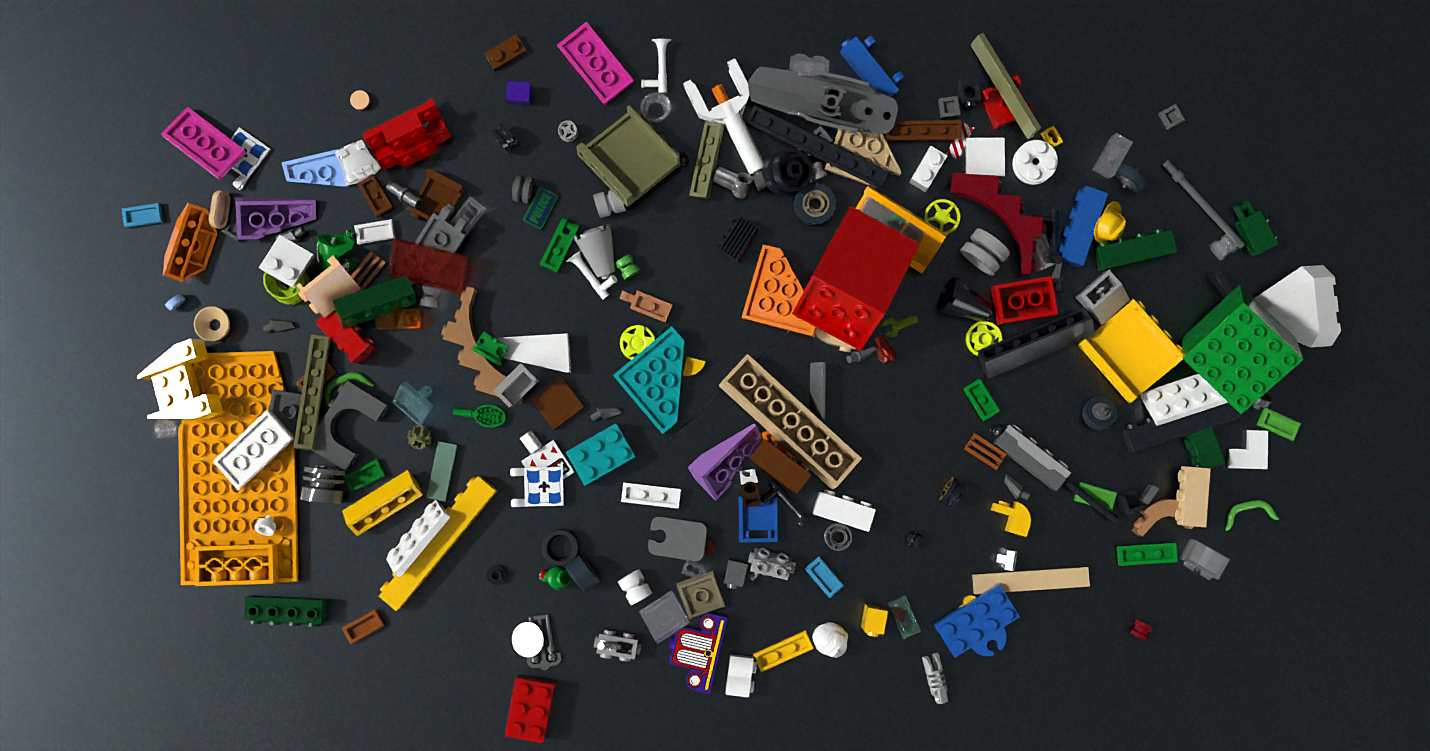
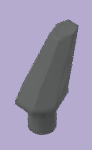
[275,227,306,242]
[1052,262,1064,292]
[263,319,296,333]
[846,346,876,363]
[590,407,622,422]
[1004,474,1030,500]

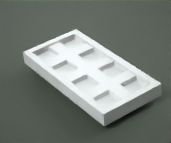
[1141,374,1228,426]
[386,500,450,578]

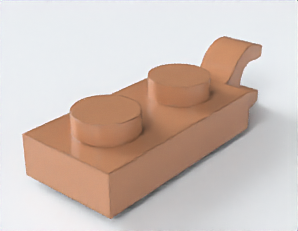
[620,291,673,323]

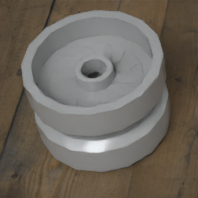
[960,228,1010,276]

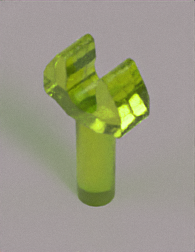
[882,315,918,337]

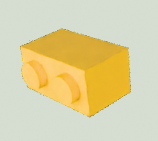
[861,604,888,637]

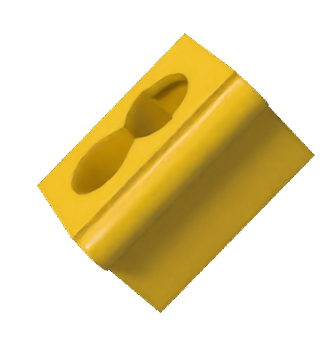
[1040,125,1063,148]

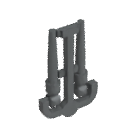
[527,614,561,670]

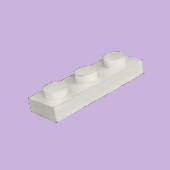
[621,483,681,508]

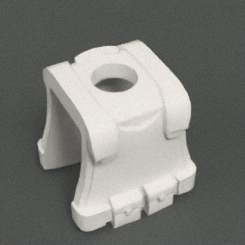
[336,140,381,185]

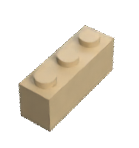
[1175,466,1210,527]

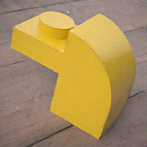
[991,501,1031,537]

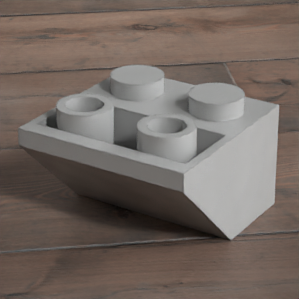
[1075,270,1130,326]

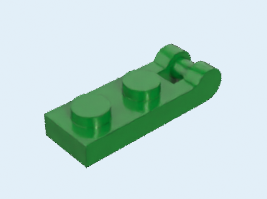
[540,217,581,273]

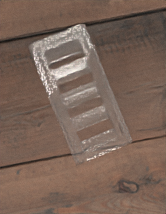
[451,196,486,233]

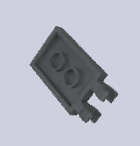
[406,203,471,280]

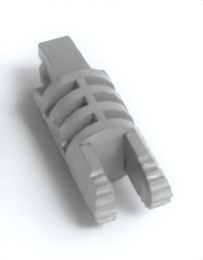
[922,652,948,704]

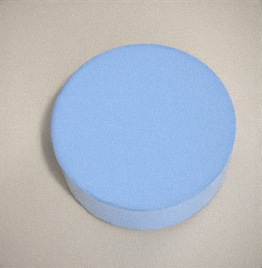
[165,293,185,311]

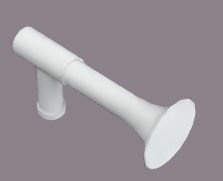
[641,39,672,93]
[566,250,617,299]

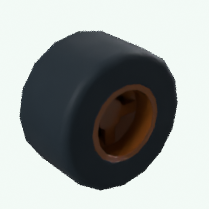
[565,555,600,593]

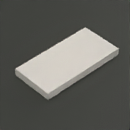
[213,409,295,490]

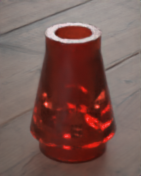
[873,335,897,365]

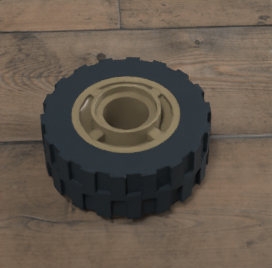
[794,182,837,226]

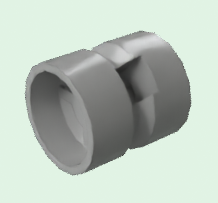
[593,190,626,218]

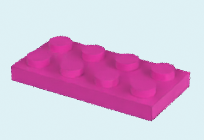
[557,22,634,106]
[161,107,246,180]

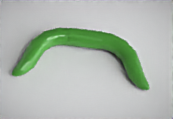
[324,372,374,411]
[1226,500,1279,531]

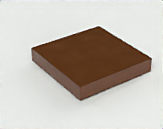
[530,377,584,430]

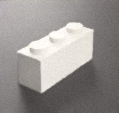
[812,489,876,532]

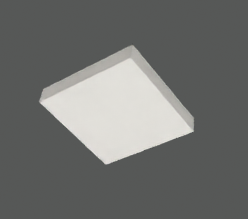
[965,138,1005,177]

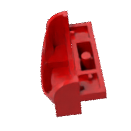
[362,98,452,170]

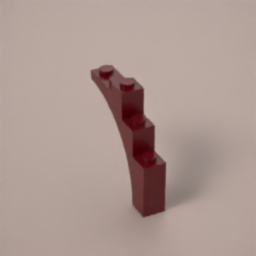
[950,173,1046,276]

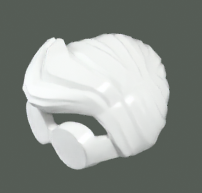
[812,622,848,658]

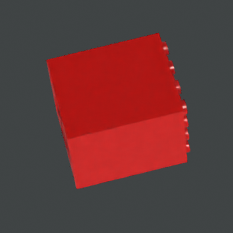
[792,206,920,351]

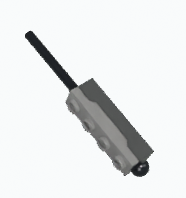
[992,424,1119,523]

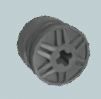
[300,465,346,504]

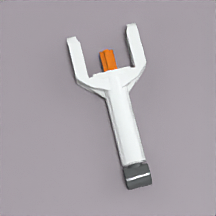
[683,58,767,192]

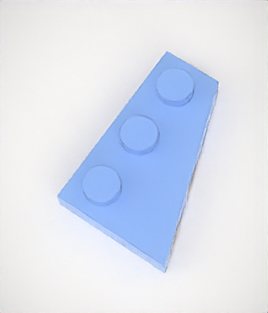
[282,149,349,187]

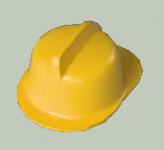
[1094,201,1126,243]

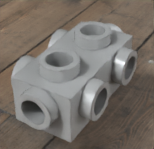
[748,548,796,580]
[594,629,641,662]

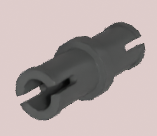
[386,180,423,209]

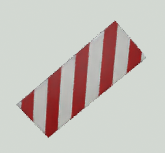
[946,122,974,159]

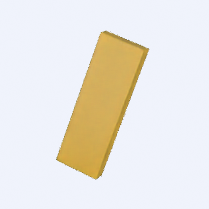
[753,630,814,672]

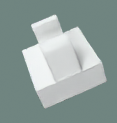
[996,550,1018,571]

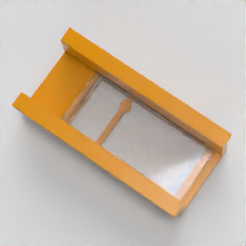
[855,185,948,274]

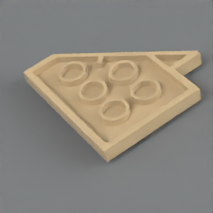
[824,108,901,188]

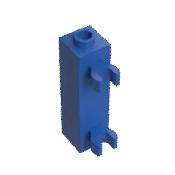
[840,35,904,98]

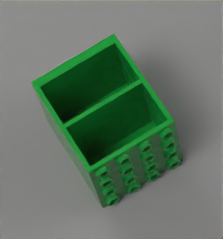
[1182,285,1303,414]

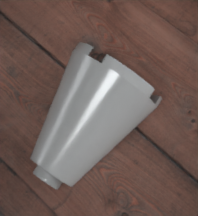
[574,224,615,279]

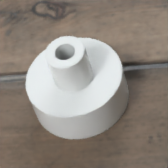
[255,515,276,536]

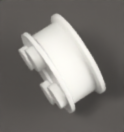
[1012,140,1058,185]

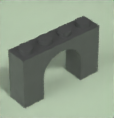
[312,381,390,471]

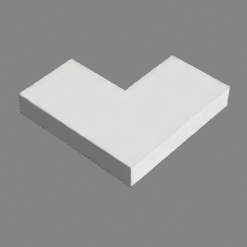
[1227,430,1268,469]

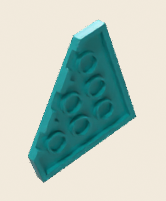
[613,326,685,434]

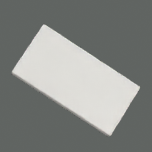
[354,219,396,245]

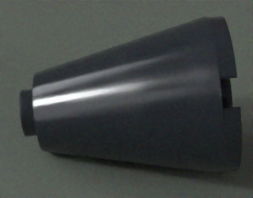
[937,277,993,322]

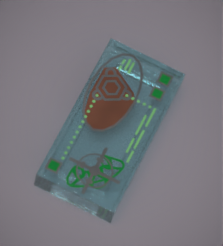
[888,595,921,639]

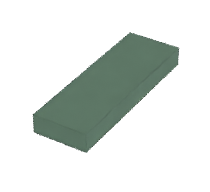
[426,441,458,502]

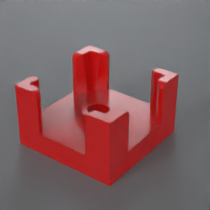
[981,75,1034,130]

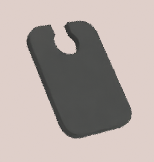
[648,517,708,561]

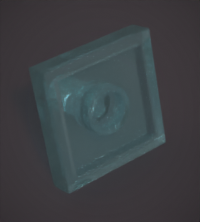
[392,380,434,425]

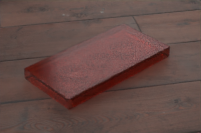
[389,238,468,294]

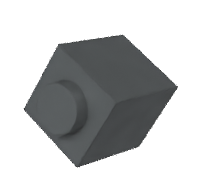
[724,559,748,589]

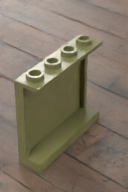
[576,105,680,207]

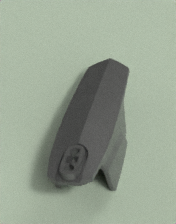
[748,66,898,134]

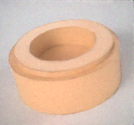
[350,90,371,111]

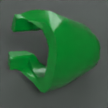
[317,230,358,272]

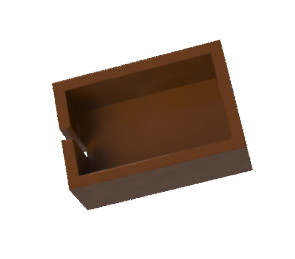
[749,438,811,493]

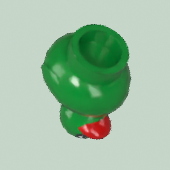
[539,566,571,590]

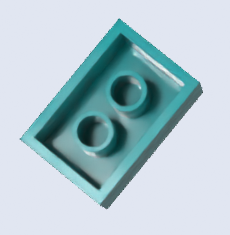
[566,423,636,486]

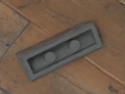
[809,362,826,420]

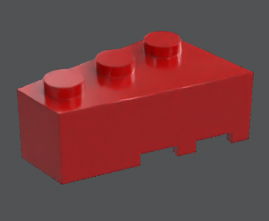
[316,310,376,364]

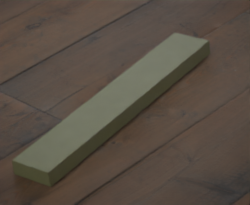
[971,33,1041,139]
[293,334,331,451]

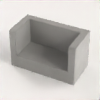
[493,363,539,408]

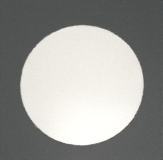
[512,622,544,657]

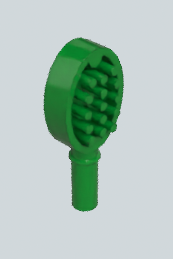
[453,405,506,428]

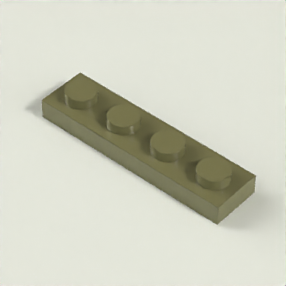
[689,121,725,199]

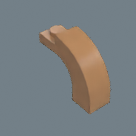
[1132,499,1194,537]

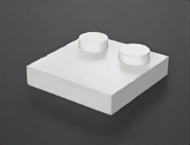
[259,235,314,288]

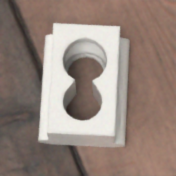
[520,431,543,454]

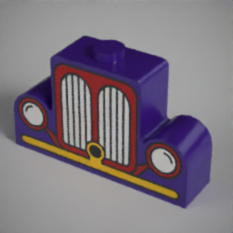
[668,612,728,694]

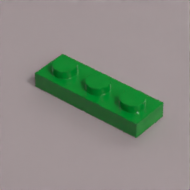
[1117,542,1178,566]

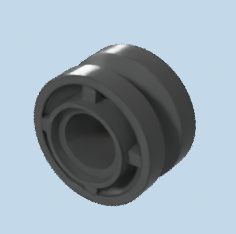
[512,175,534,204]
[824,523,852,551]

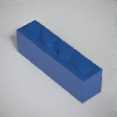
[1058,186,1108,267]

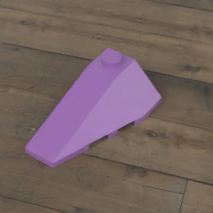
[235,197,316,240]
[688,424,763,500]

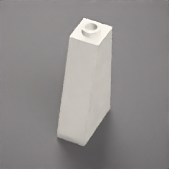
[498,334,571,373]

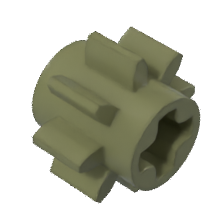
[407,425,432,449]

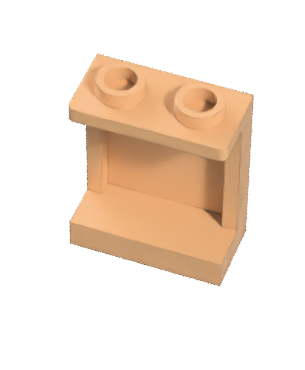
[297,256,361,318]

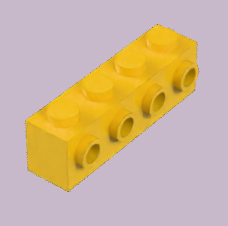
[342,470,423,536]

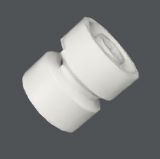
[618,569,652,605]

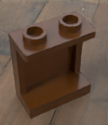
[407,168,465,221]

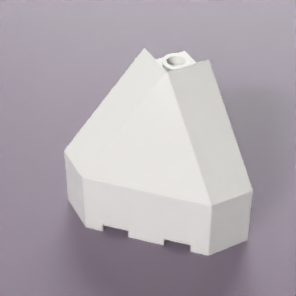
[1254,265,1341,348]

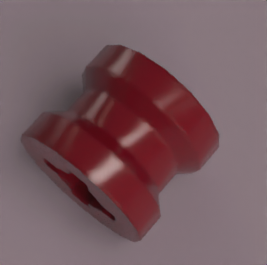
[1130,619,1154,642]

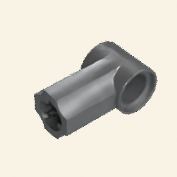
[713,167,753,198]

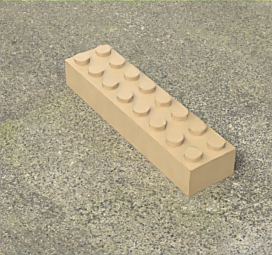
[719,354,862,490]

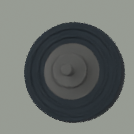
[1114,164,1148,193]
[1082,396,1118,431]

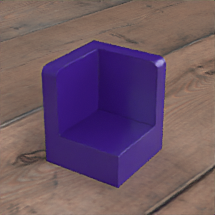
[506,81,532,105]

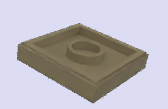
[676,570,725,619]

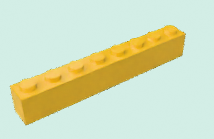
[379,476,498,611]

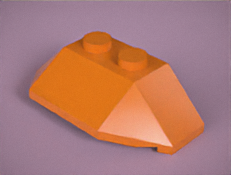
[163,203,218,282]

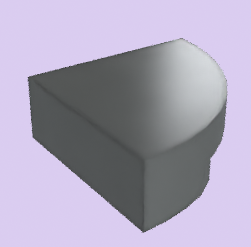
[222,223,241,242]

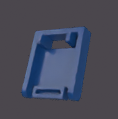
[739,495,778,542]

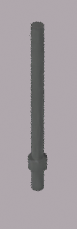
[1162,160,1245,249]

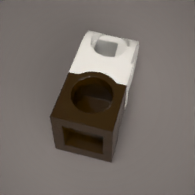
[740,469,761,508]

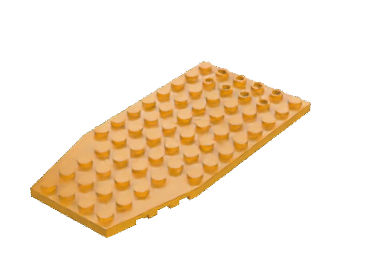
[178,351,299,586]

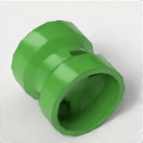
[615,254,641,280]

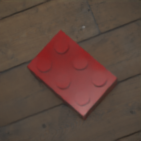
[991,276,1058,325]
[505,675,556,743]

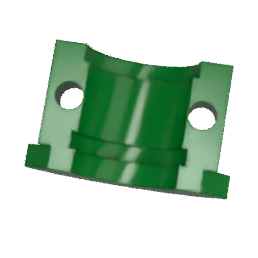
[471,332,510,366]

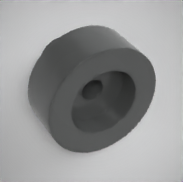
[1253,392,1273,410]

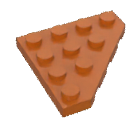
[742,245,817,337]

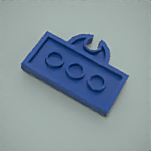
[933,583,1020,658]

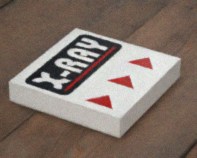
[521,440,574,479]

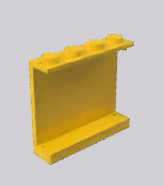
[1078,299,1183,403]

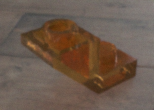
[375,309,421,330]

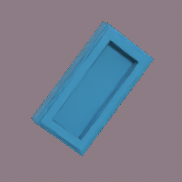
[122,203,164,228]
[804,556,844,598]

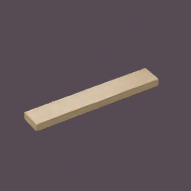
[972,567,1090,594]

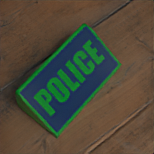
[523,186,559,230]

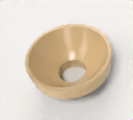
[194,307,230,342]

